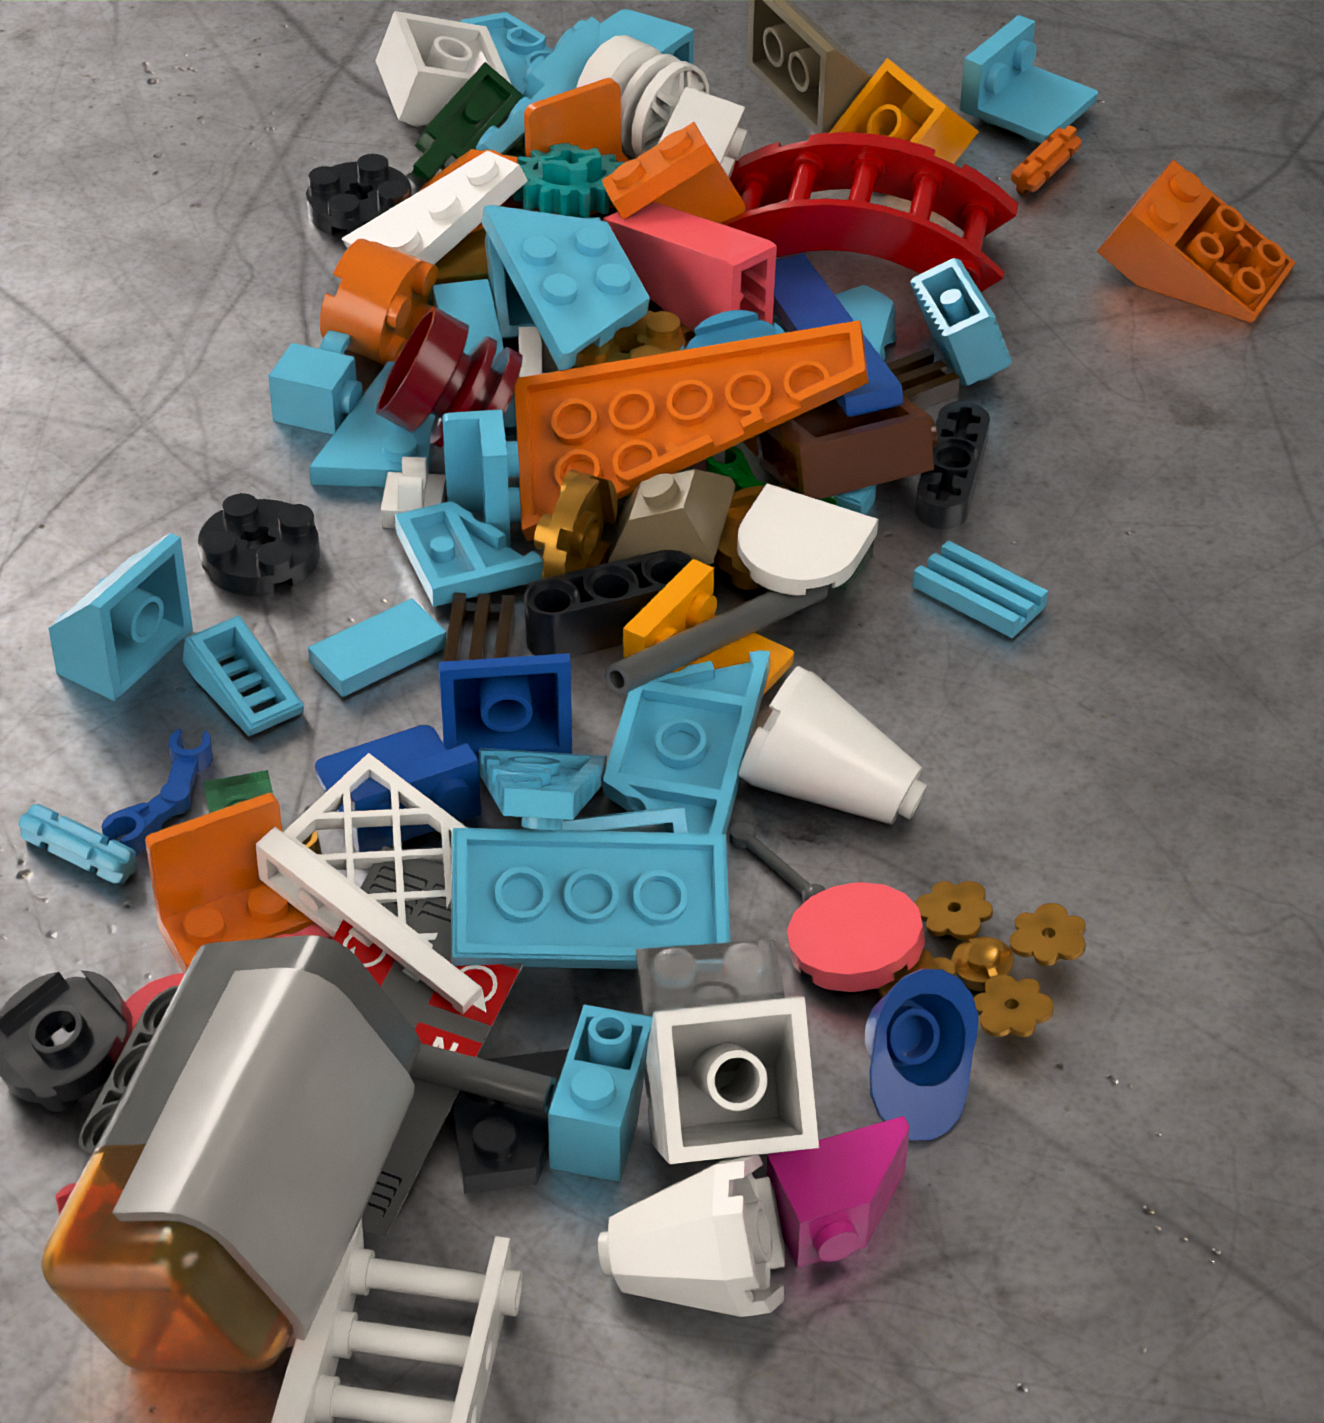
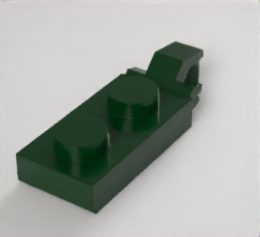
[406,62,524,188]

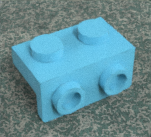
[442,410,521,547]

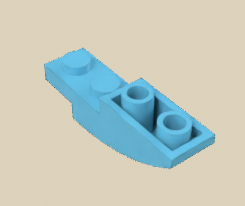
[476,16,600,157]

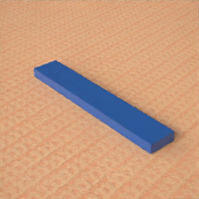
[773,254,904,417]

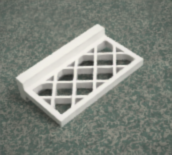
[256,753,522,1014]

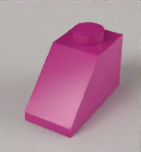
[766,1116,910,1268]

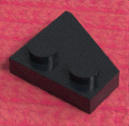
[451,1049,569,1194]

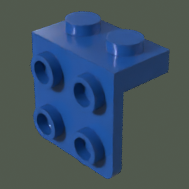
[315,725,481,852]

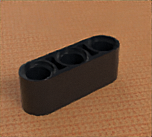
[524,550,692,657]

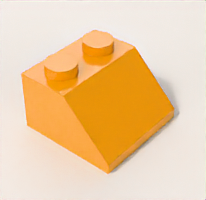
[829,58,979,164]

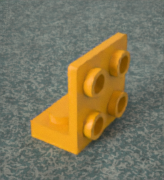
[623,559,794,695]

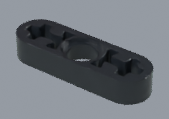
[915,401,990,529]

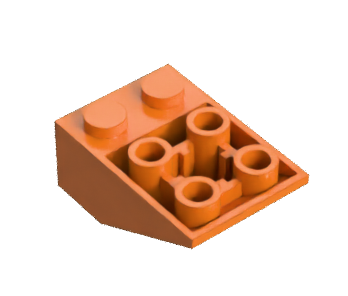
[1096,159,1296,323]

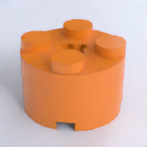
[320,238,438,366]

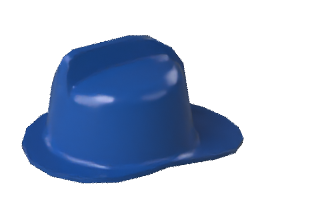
[864,969,978,1141]

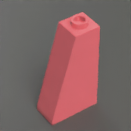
[603,202,777,333]

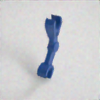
[101,729,213,857]

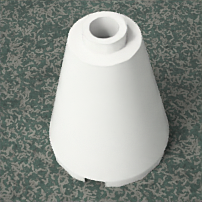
[738,666,928,825]

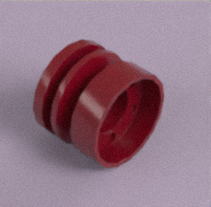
[376,307,523,448]

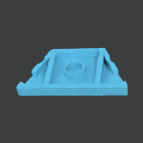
[482,205,650,371]
[603,650,770,834]

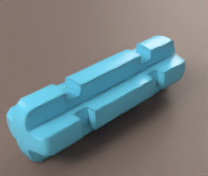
[18,804,138,885]

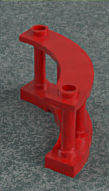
[719,132,1019,293]

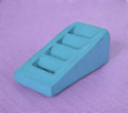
[182,615,304,737]

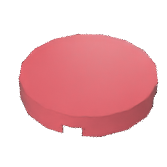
[787,882,925,992]

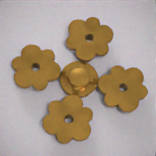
[879,881,1086,1037]

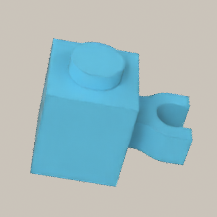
[268,330,363,435]

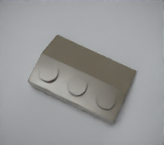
[747,0,873,134]

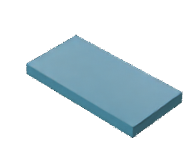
[451,828,731,971]

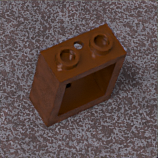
[757,396,938,500]

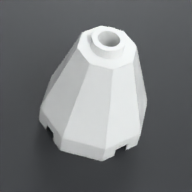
[598,1155,785,1317]

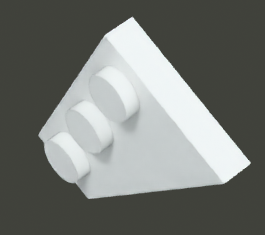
[342,151,528,264]

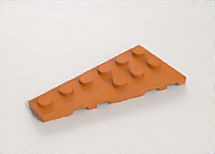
[514,320,869,542]

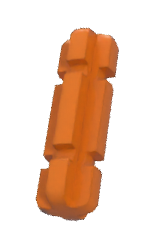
[1011,125,1082,195]

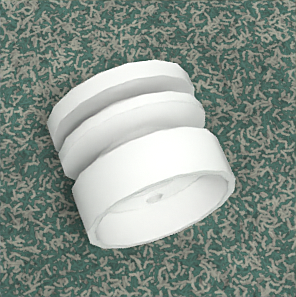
[577,35,709,159]

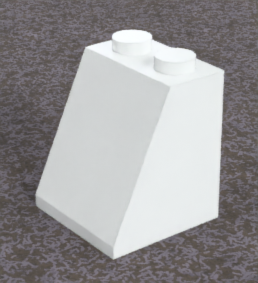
[644,996,819,1164]

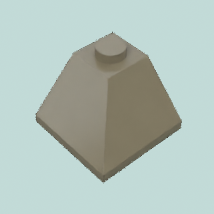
[604,469,735,564]

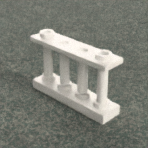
[271,1218,523,1423]

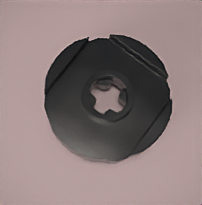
[306,154,412,235]
[198,493,320,596]
[0,970,132,1112]

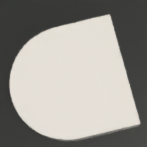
[737,483,879,596]

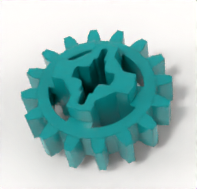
[513,143,625,218]

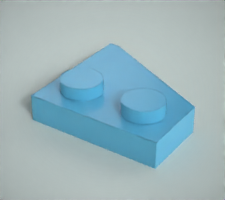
[395,501,543,607]

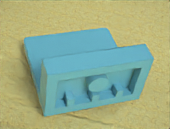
[960,15,1098,143]

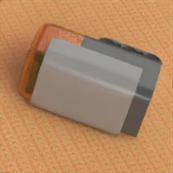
[40,935,421,1374]

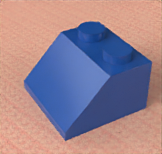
[438,653,572,762]

